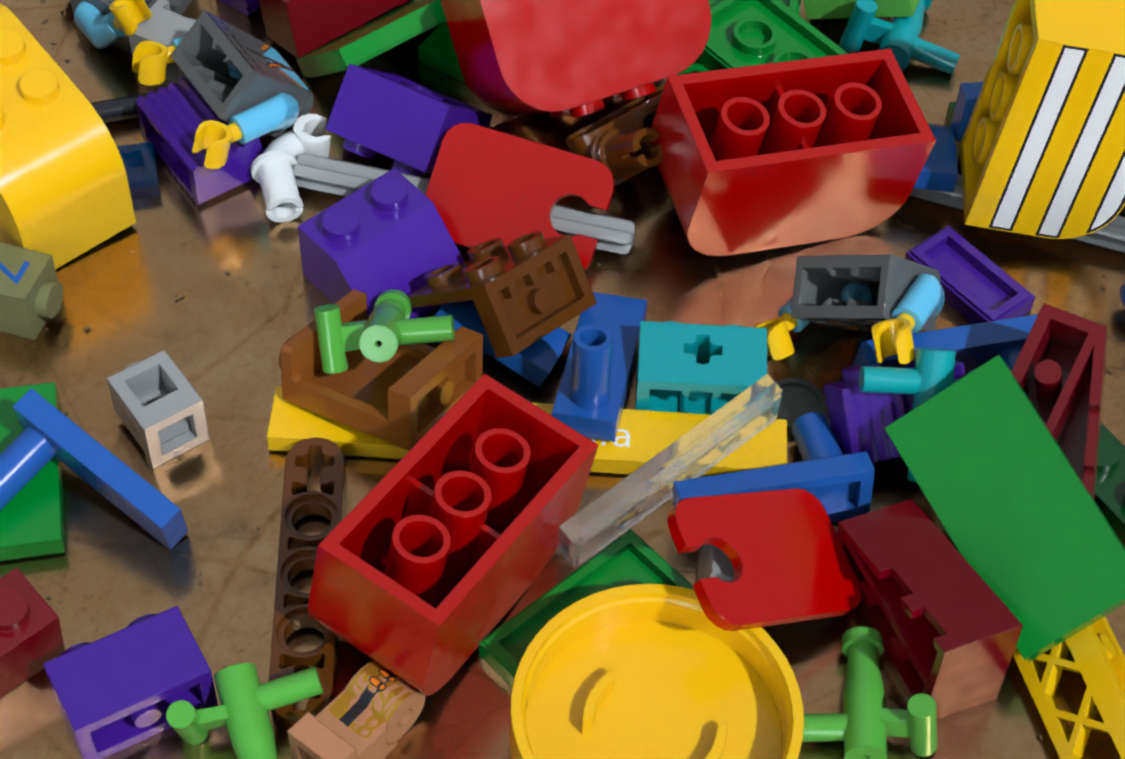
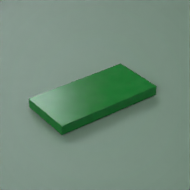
[884,355,1125,662]

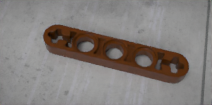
[269,437,347,735]

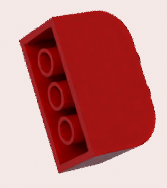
[440,0,711,118]
[649,48,936,256]
[308,373,598,696]

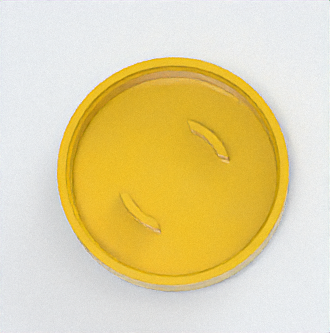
[509,584,804,759]

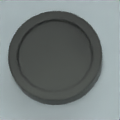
[763,378,826,435]

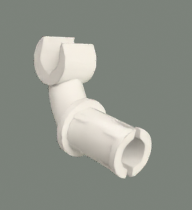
[250,114,331,223]

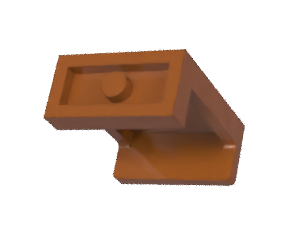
[279,289,483,451]

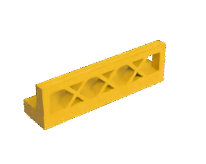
[1013,617,1125,759]

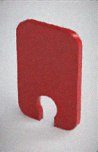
[425,123,615,271]
[667,488,861,631]

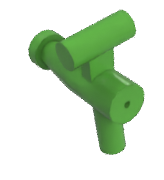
[314,289,455,374]
[802,626,938,759]
[166,663,324,759]

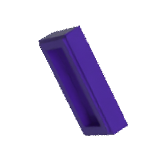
[905,225,1035,324]

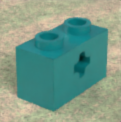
[635,321,767,418]

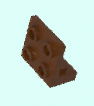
[408,231,597,358]

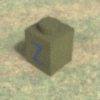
[0,242,63,340]

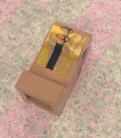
[287,660,426,759]

